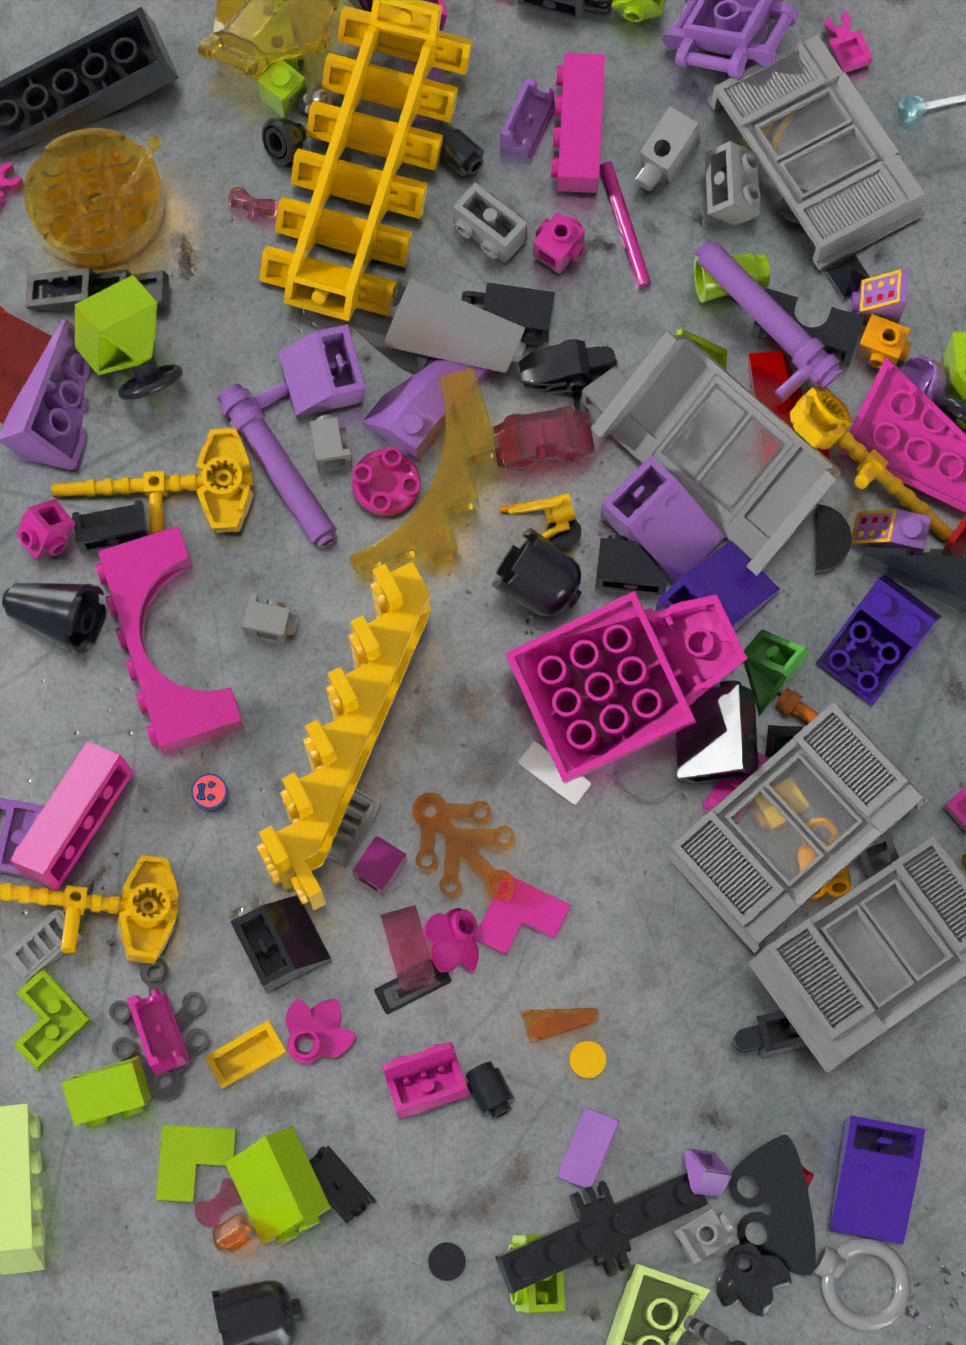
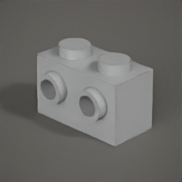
[705,141,760,226]
[453,182,527,264]

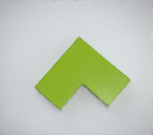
[13,968,93,1072]
[156,1125,237,1203]

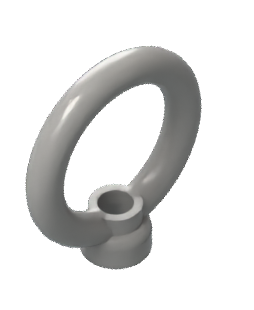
[813,1238,911,1331]

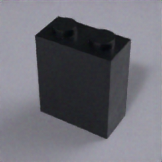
[676,680,758,784]

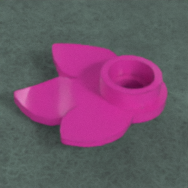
[423,908,479,973]
[285,999,356,1064]

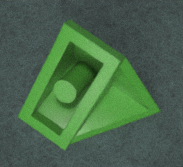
[744,629,809,717]

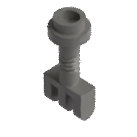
[683,1316,747,1345]

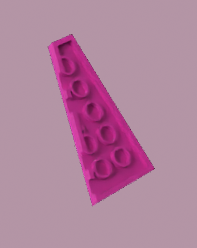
[840,357,966,512]

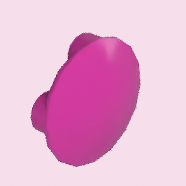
[352,447,420,515]

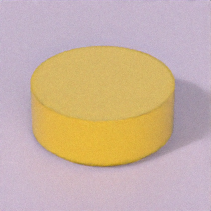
[569,1041,606,1079]

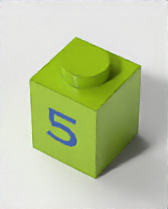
[257,58,307,118]

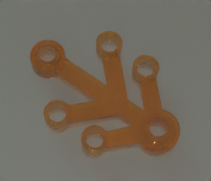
[412,793,516,902]

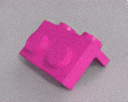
[382,1042,470,1120]

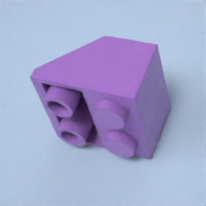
[279,324,366,417]

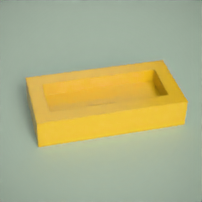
[204,1020,287,1090]

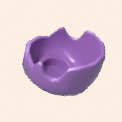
[900,355,948,403]

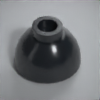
[262,117,307,165]

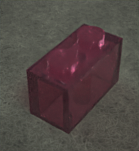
[380,905,436,992]

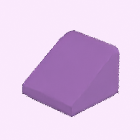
[684,1148,732,1197]

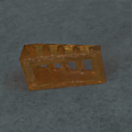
[520,1008,599,1044]
[212,1212,257,1255]

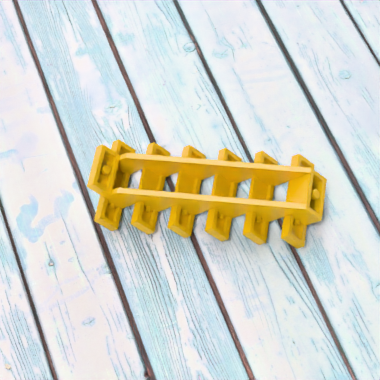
[259,0,473,321]
[257,561,431,911]

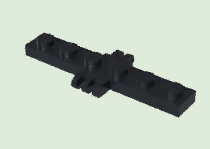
[495,1170,708,1293]

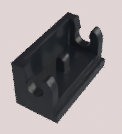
[72,500,149,553]
[309,1145,377,1227]

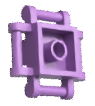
[662,0,799,78]

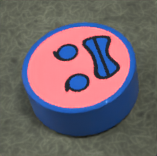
[191,773,228,811]

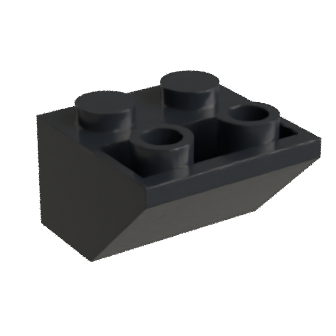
[230,895,331,993]

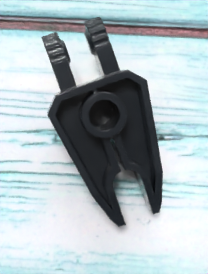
[519,339,618,393]

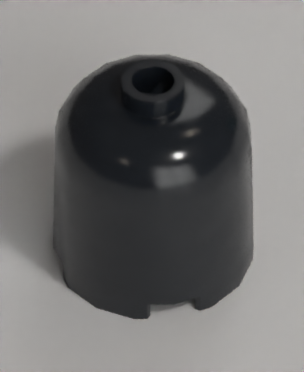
[492,528,582,617]
[211,1280,304,1345]

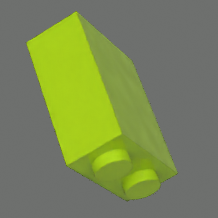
[225,1126,331,1245]

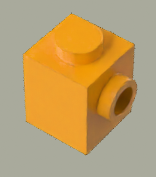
[856,314,912,369]

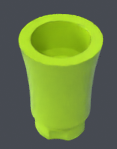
[694,253,770,303]

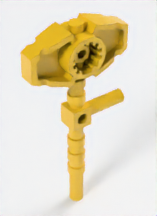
[790,386,954,541]
[51,428,254,535]
[0,855,179,964]

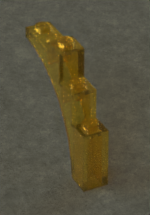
[349,367,499,574]

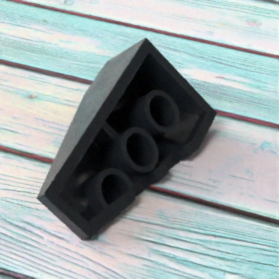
[859,547,966,612]

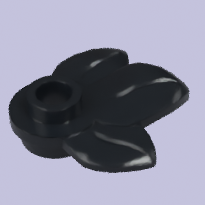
[716,1243,792,1317]

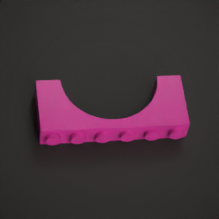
[95,526,245,755]

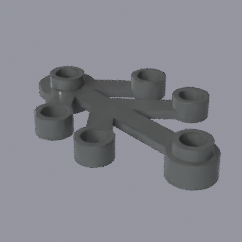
[109,958,209,1100]

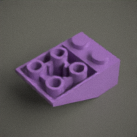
[601,455,725,584]

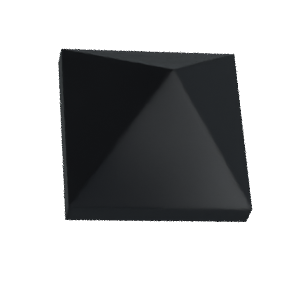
[826,255,870,300]
[765,725,804,757]

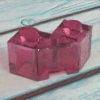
[491,406,595,471]

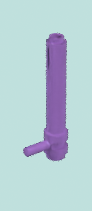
[695,239,843,402]
[218,382,338,548]

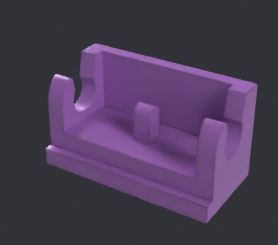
[500,77,555,162]

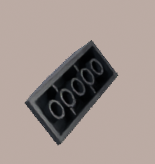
[0,7,179,155]

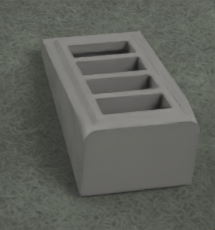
[327,788,381,868]
[4,907,84,984]

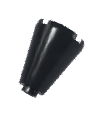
[2,583,105,654]

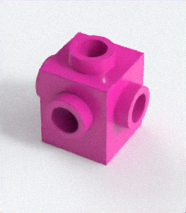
[533,212,586,274]
[16,498,75,560]

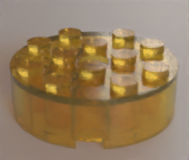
[24,128,166,270]

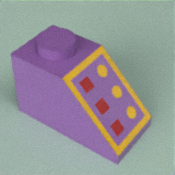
[850,269,908,326]
[850,509,931,555]

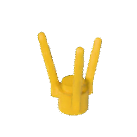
[500,492,576,540]

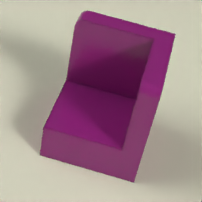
[352,836,408,897]

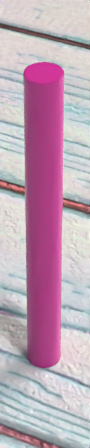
[600,161,652,288]

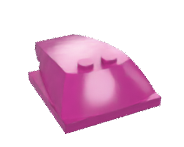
[505,591,747,784]

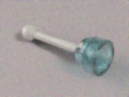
[898,94,966,124]

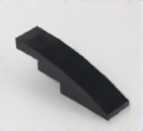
[26,268,169,312]

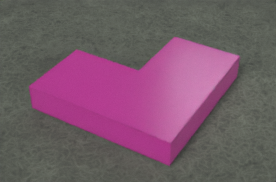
[474,874,571,955]

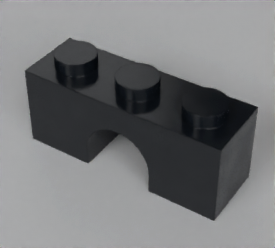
[751,288,865,366]

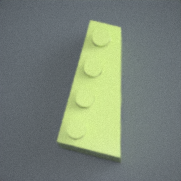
[0,1103,45,1275]
[606,1264,710,1345]

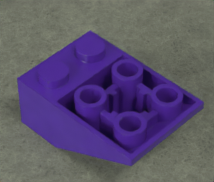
[655,540,780,632]
[816,574,942,705]
[829,1115,925,1245]

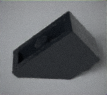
[595,535,667,595]

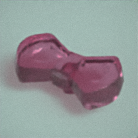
[228,187,278,219]
[194,1178,243,1228]

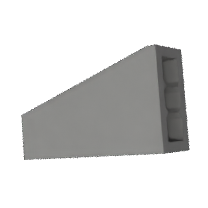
[383,278,526,373]

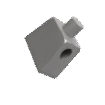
[635,105,700,191]

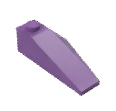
[0,319,90,470]
[362,359,490,463]

